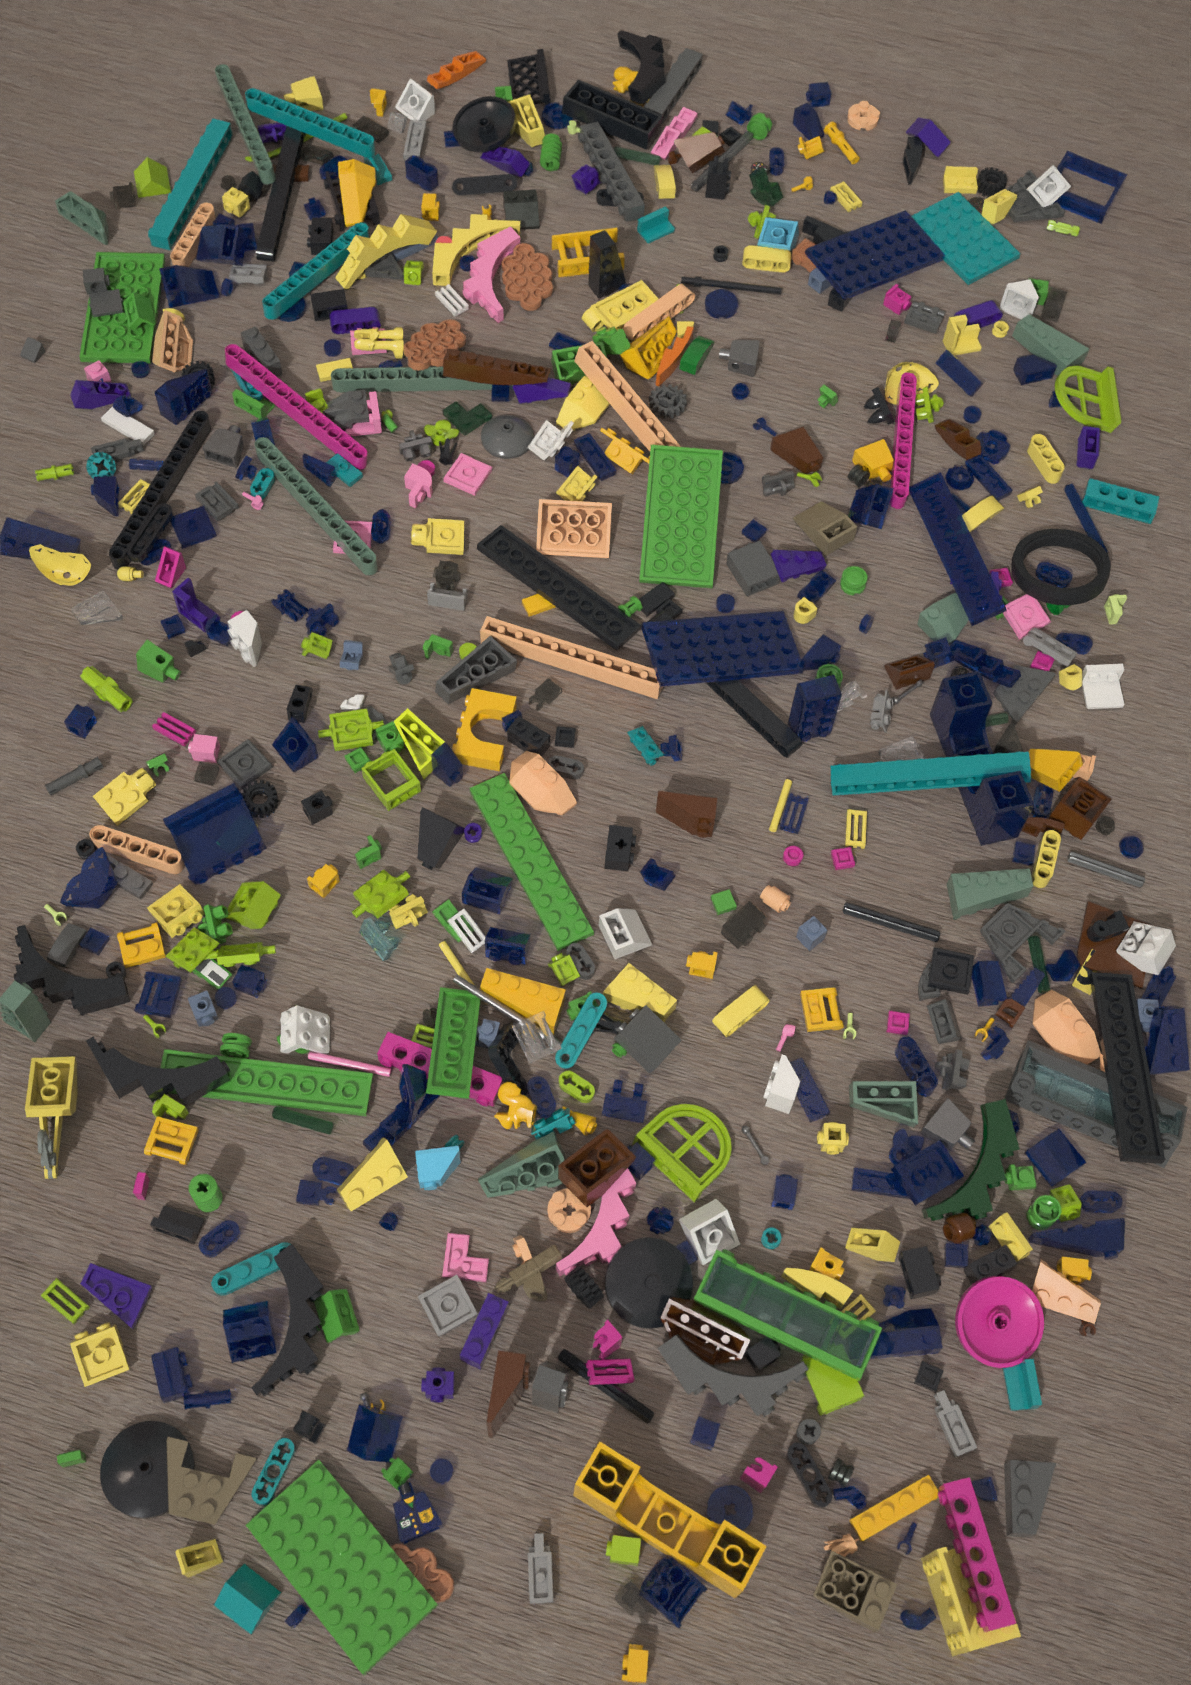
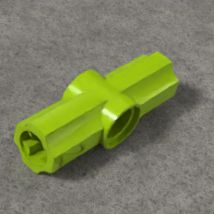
[80,666,133,712]

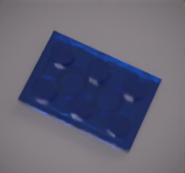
[891,1140,964,1206]

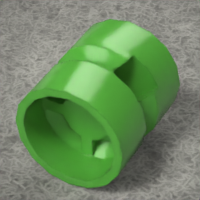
[1026,1195,1061,1231]

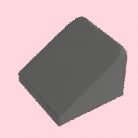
[20,337,45,363]

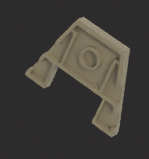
[166,1437,256,1525]

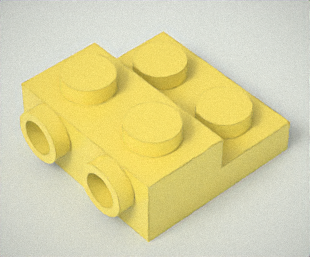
[147,884,205,938]
[70,1322,130,1387]

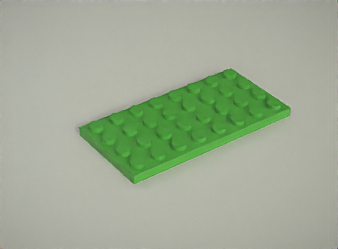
[79,252,165,363]
[639,445,723,588]
[246,1460,438,1675]

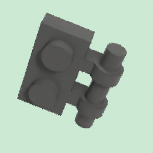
[904,301,946,334]

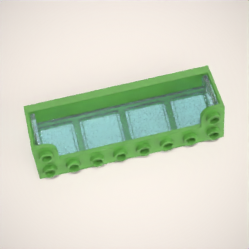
[694,1249,882,1381]

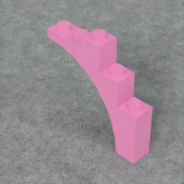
[462,227,520,323]
[556,1168,636,1276]

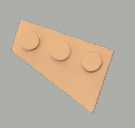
[1032,1259,1101,1324]

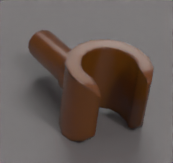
[667,151,682,165]
[1079,1320,1096,1337]

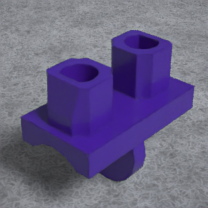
[257,122,287,143]

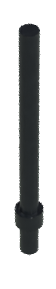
[681,276,782,295]

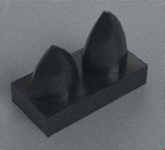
[864,387,895,425]

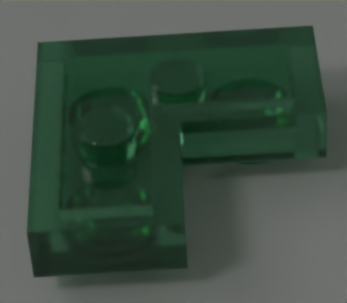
[443,401,492,436]

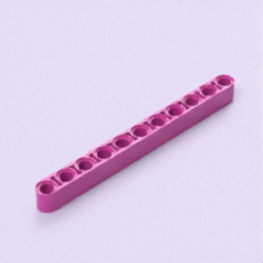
[225,344,367,470]

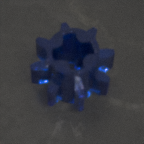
[647,1206,674,1235]

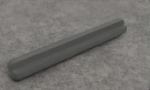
[1067,851,1145,887]

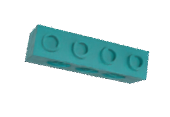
[1081,478,1159,524]

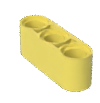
[742,246,792,272]
[1027,434,1065,484]
[1031,830,1061,888]
[712,985,770,1037]

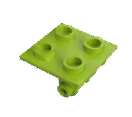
[166,927,220,973]

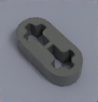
[548,755,584,779]
[566,943,595,980]

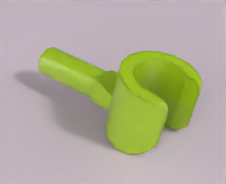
[797,472,822,487]
[143,1014,166,1038]

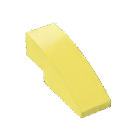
[654,165,676,199]
[781,1268,853,1310]

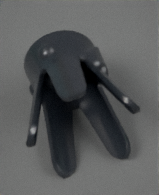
[439,438,458,466]
[595,1012,623,1035]

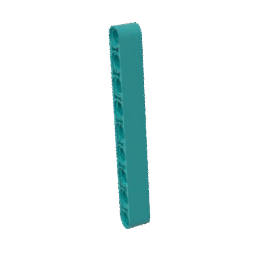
[245,88,376,158]
[262,222,369,320]

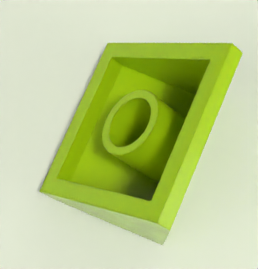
[134,157,171,198]

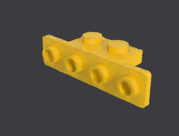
[600,428,650,475]

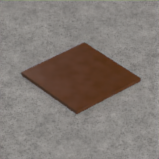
[1075,901,1153,989]

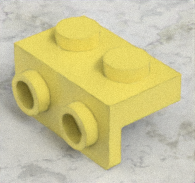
[556,466,597,501]
[988,1212,1033,1262]

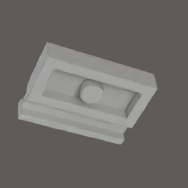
[229,263,267,284]

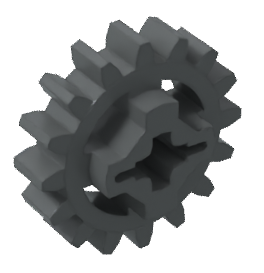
[649,384,687,419]

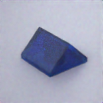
[272,717,319,772]
[347,1404,403,1463]

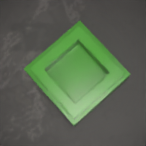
[344,747,371,773]
[710,889,737,915]
[57,1450,86,1467]

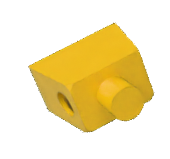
[852,439,894,482]

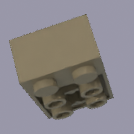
[793,501,857,556]
[813,1551,897,1632]

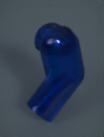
[833,1486,867,1509]

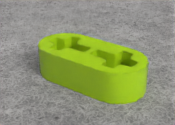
[559,1071,595,1103]

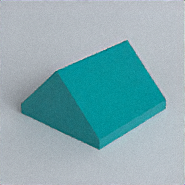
[214,1564,282,1635]

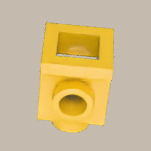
[421,193,440,221]
[307,864,340,898]
[686,951,717,979]
[809,1248,845,1281]
[1057,1256,1092,1285]
[621,1644,648,1683]

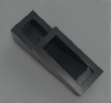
[902,137,922,185]

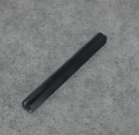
[843,902,940,942]
[558,1349,654,1424]

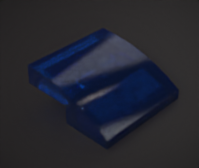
[1025,1129,1087,1187]

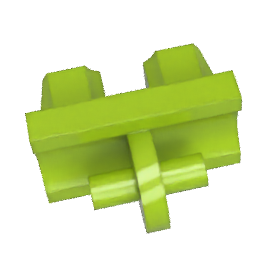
[748,205,776,239]
[915,387,944,423]

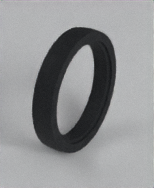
[1011,529,1111,605]

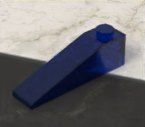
[1028,1218,1125,1259]
[847,1308,943,1360]

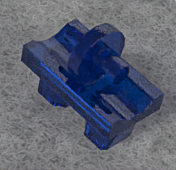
[305,603,339,636]

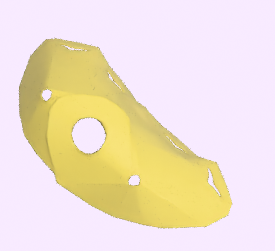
[885,362,939,405]
[29,544,91,586]

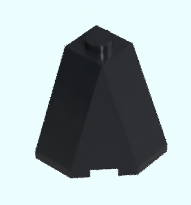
[417,807,465,870]

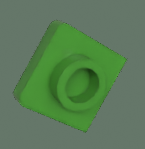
[495,86,512,102]
[423,634,453,659]
[355,835,382,869]
[1004,1164,1036,1191]

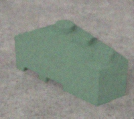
[849,1081,918,1127]

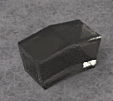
[885,319,901,343]

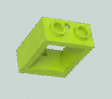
[361,749,421,811]

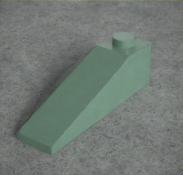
[917,584,985,650]
[478,1132,567,1198]

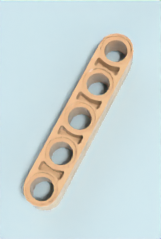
[170,202,216,273]
[622,284,695,342]
[89,825,184,874]

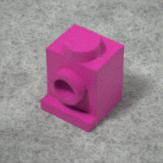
[883,284,912,315]

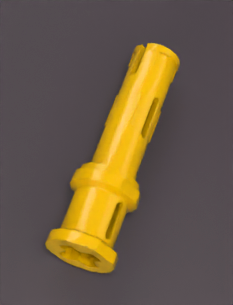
[824,122,860,165]

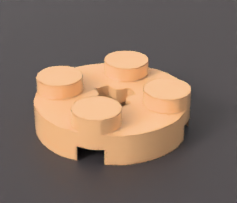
[848,101,880,131]
[547,1188,591,1233]

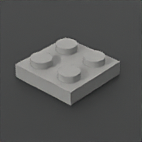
[418,1275,478,1337]

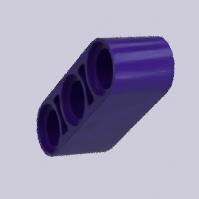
[953,300,1003,328]
[330,307,381,334]

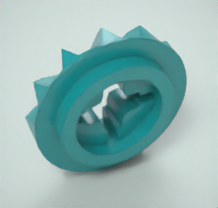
[86,452,116,481]

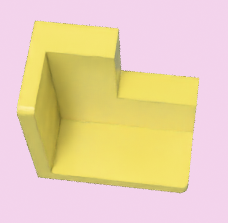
[943,315,981,356]

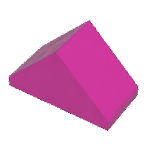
[155,546,186,588]

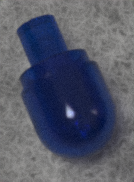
[378,360,402,368]

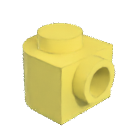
[793,597,818,624]
[1059,664,1083,690]

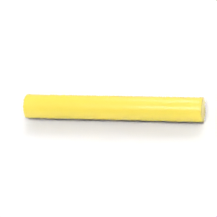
[769,779,792,832]
[439,941,475,986]

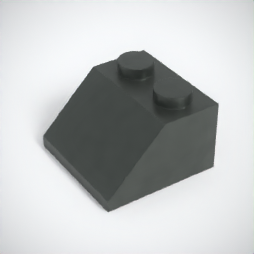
[503,189,540,230]

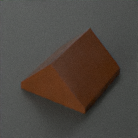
[884,655,935,690]

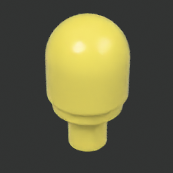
[117,566,144,581]

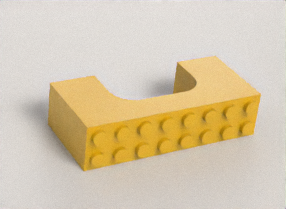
[573,1442,767,1599]

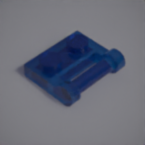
[134,972,182,1018]

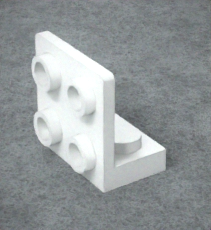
[1082,664,1124,709]

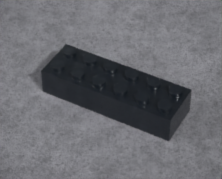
[562,79,663,150]

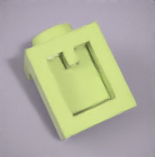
[1104,594,1127,625]

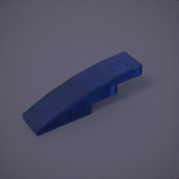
[944,640,1021,688]
[363,1081,440,1152]

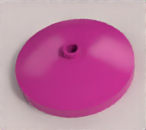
[955,1276,1044,1368]

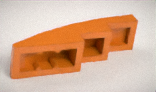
[427,51,486,89]
[656,326,694,386]

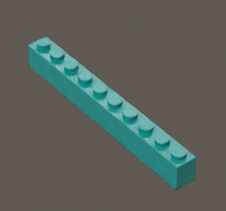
[148,118,233,250]
[831,751,1031,796]

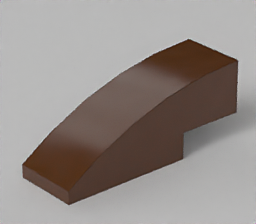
[935,419,981,460]

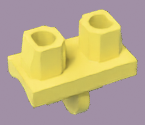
[389,894,428,929]

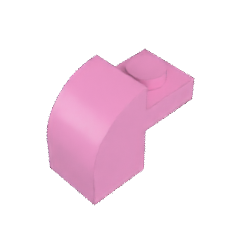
[404,464,433,508]

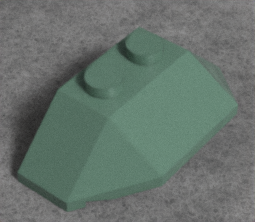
[55,191,108,245]

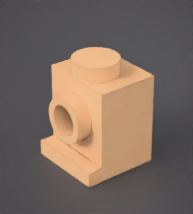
[1073,754,1096,781]

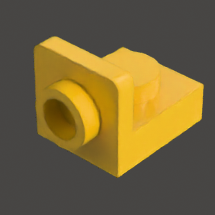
[370,88,387,117]

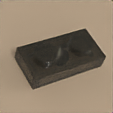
[353,115,389,144]

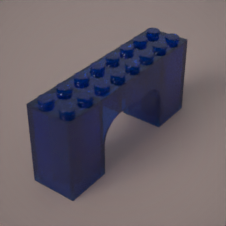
[929,671,1034,846]

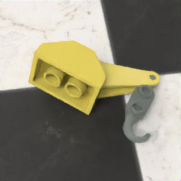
[25,1056,78,1179]

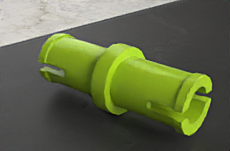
[35,463,74,481]

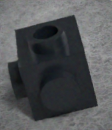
[237,171,264,202]

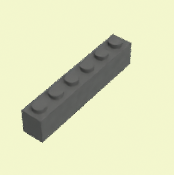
[644,48,703,124]

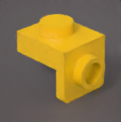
[798,136,824,159]

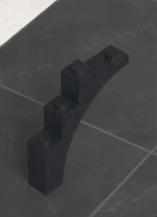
[617,30,666,105]
[14,925,130,1015]
[251,1244,324,1397]

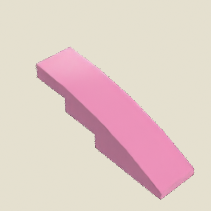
[651,107,698,160]

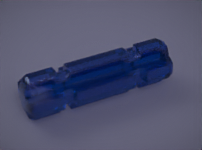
[129,459,164,471]

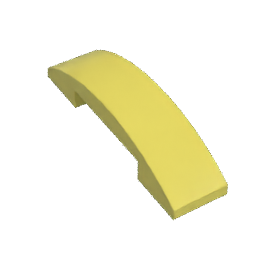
[942,496,1004,546]

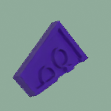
[771,550,827,583]
[81,1263,153,1329]

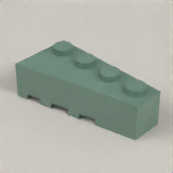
[1012,314,1090,376]
[947,868,1033,920]
[0,981,51,1042]

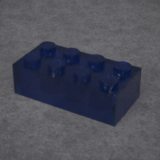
[788,675,842,742]

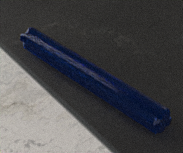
[1064,484,1109,554]

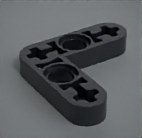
[488,1021,528,1095]

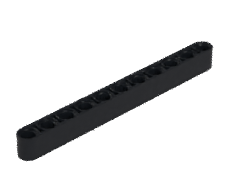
[256,126,306,262]
[109,411,211,570]
[647,611,802,758]

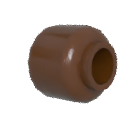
[943,1212,976,1244]

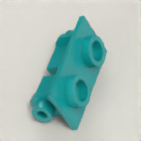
[627,726,664,766]
[531,1108,576,1140]

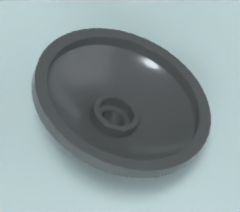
[481,415,534,459]

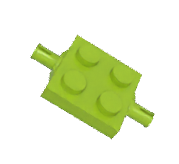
[318,709,384,751]
[351,870,410,919]
[205,942,276,967]

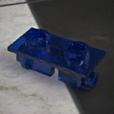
[1141,966,1176,1009]

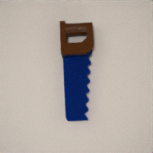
[995,967,1045,1028]

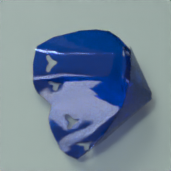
[60,847,118,909]

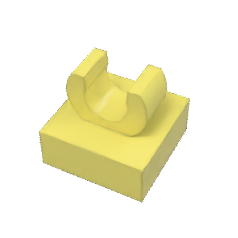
[1017,486,1043,508]

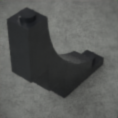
[802,215,863,312]
[86,1036,231,1106]

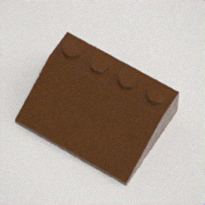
[486,1350,530,1438]

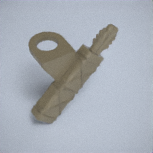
[494,1245,563,1302]

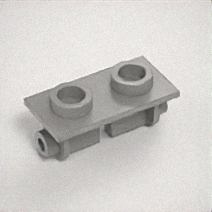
[870,690,894,733]

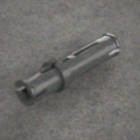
[45,757,104,796]

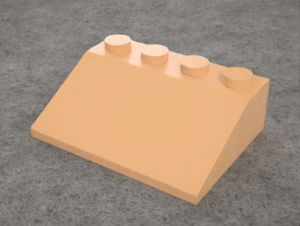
[536,499,612,558]

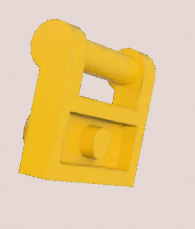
[117,922,166,968]
[800,988,844,1032]
[144,1116,199,1165]

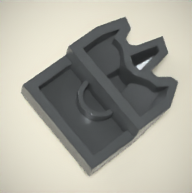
[323,390,369,429]

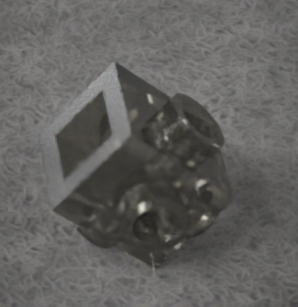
[433,560,461,591]

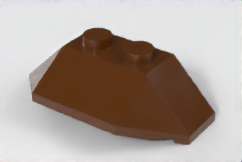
[660,1297,751,1366]

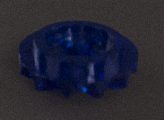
[945,465,974,490]

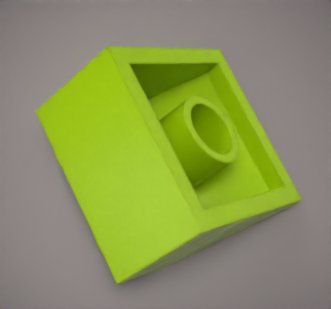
[226,881,281,929]

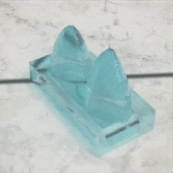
[359,917,399,961]

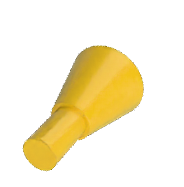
[562,1106,597,1136]

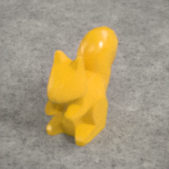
[612,66,638,93]
[494,1082,537,1129]

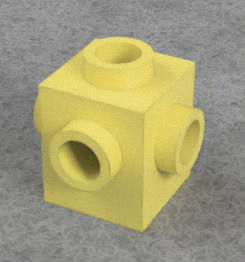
[222,187,250,218]
[817,1122,849,1155]

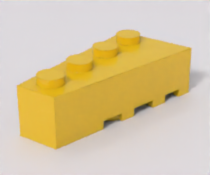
[480,968,566,1036]

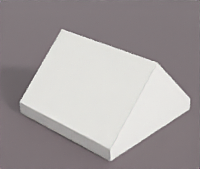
[395,78,435,121]
[1027,165,1071,207]
[999,280,1039,319]

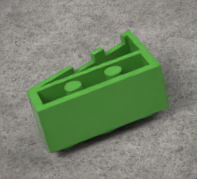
[551,342,607,385]

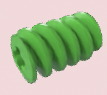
[540,134,562,171]
[189,1174,223,1212]

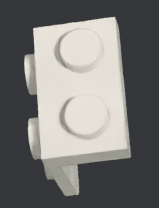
[527,420,574,460]
[280,1005,330,1054]

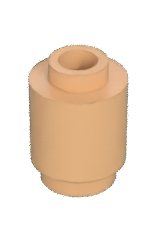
[760,885,791,913]

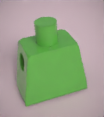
[136,640,181,682]

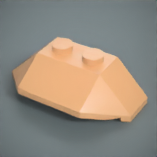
[152,310,193,372]
[509,751,577,815]
[1032,990,1101,1065]

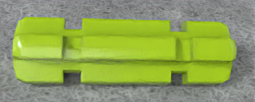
[1047,220,1080,237]

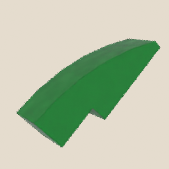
[679,336,714,375]

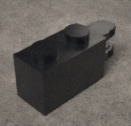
[705,156,731,200]

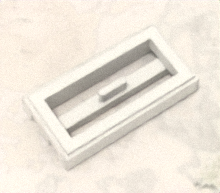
[435,284,469,317]
[448,908,488,953]

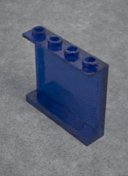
[163,783,267,885]

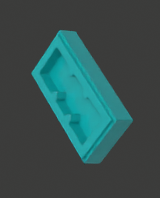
[325,453,363,487]

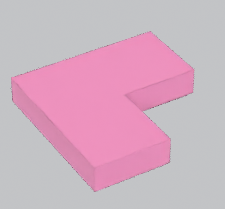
[442,1233,489,1282]

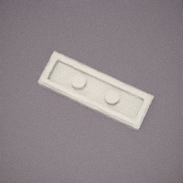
[101,406,155,446]

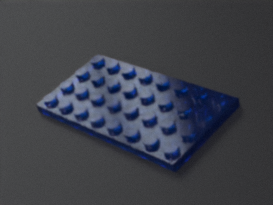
[805,210,945,300]
[641,611,804,687]

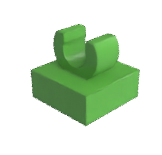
[818,384,838,408]
[146,753,169,776]
[381,1457,413,1491]

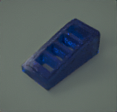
[302,454,337,487]

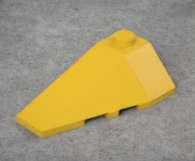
[338,159,376,227]
[620,316,677,379]

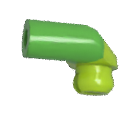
[380,409,398,433]

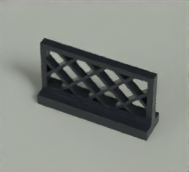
[507,49,552,107]

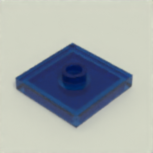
[170,506,217,549]

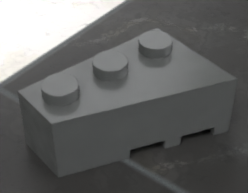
[1004,1460,1056,1538]

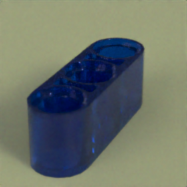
[895,1036,938,1097]

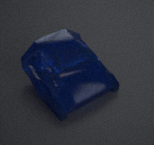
[639,1555,707,1628]

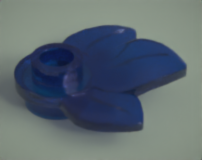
[889,1129,928,1169]

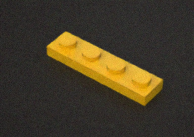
[849,1475,938,1542]

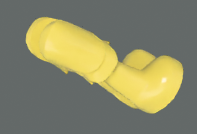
[354,327,403,359]

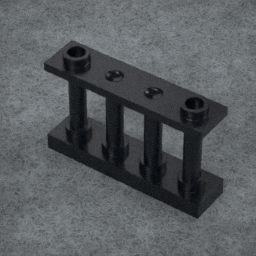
[323,171,380,232]

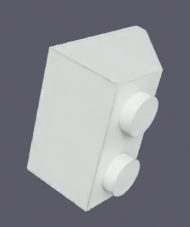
[679,1199,740,1265]

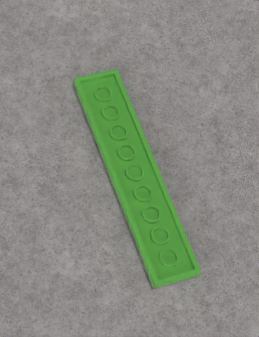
[469,773,594,951]
[160,1049,373,1116]

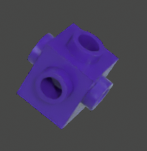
[571,164,600,194]
[421,1367,455,1403]

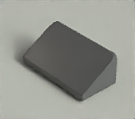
[927,999,962,1044]

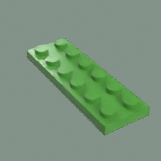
[426,987,480,1099]

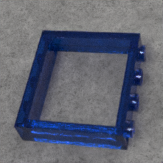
[1052,151,1127,224]

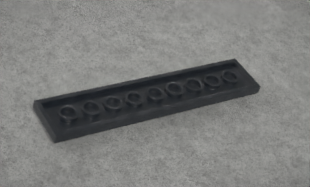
[477,525,641,651]
[1090,972,1165,1164]

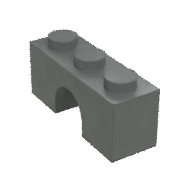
[240,326,283,377]

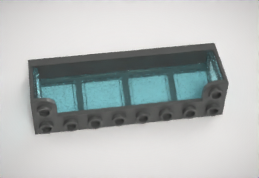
[1004,1040,1188,1168]

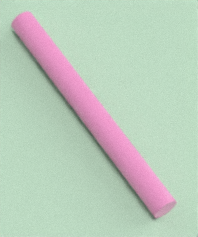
[308,1051,392,1077]

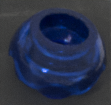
[1119,836,1144,859]

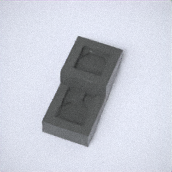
[47,923,87,967]

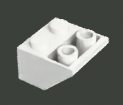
[227,610,262,668]
[599,908,652,959]
[1116,921,1176,975]
[763,1054,800,1114]

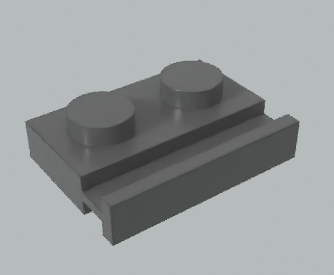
[195,481,239,521]

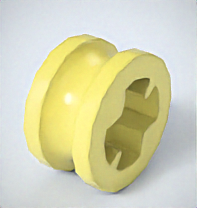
[992,321,1009,338]

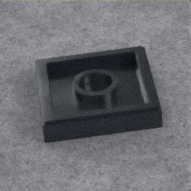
[927,947,974,995]

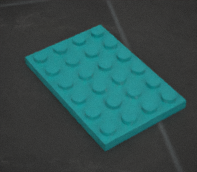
[906,192,1021,285]

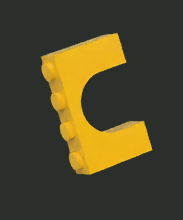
[451,688,517,771]

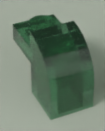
[749,167,784,206]

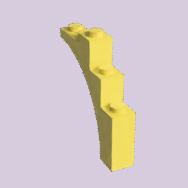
[335,214,437,290]
[432,214,520,286]

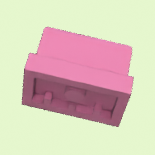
[346,392,382,436]

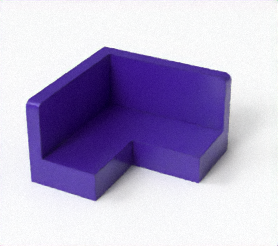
[906,117,951,157]
[172,578,220,632]

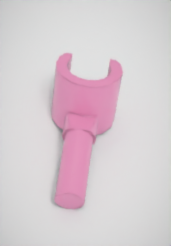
[242,492,264,510]
[776,1024,795,1052]

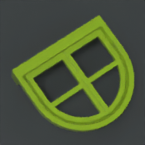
[1055,366,1121,433]
[632,1104,731,1202]

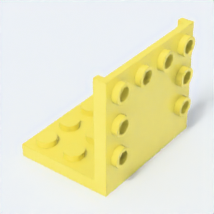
[921,1547,1021,1657]

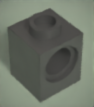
[83,268,110,295]

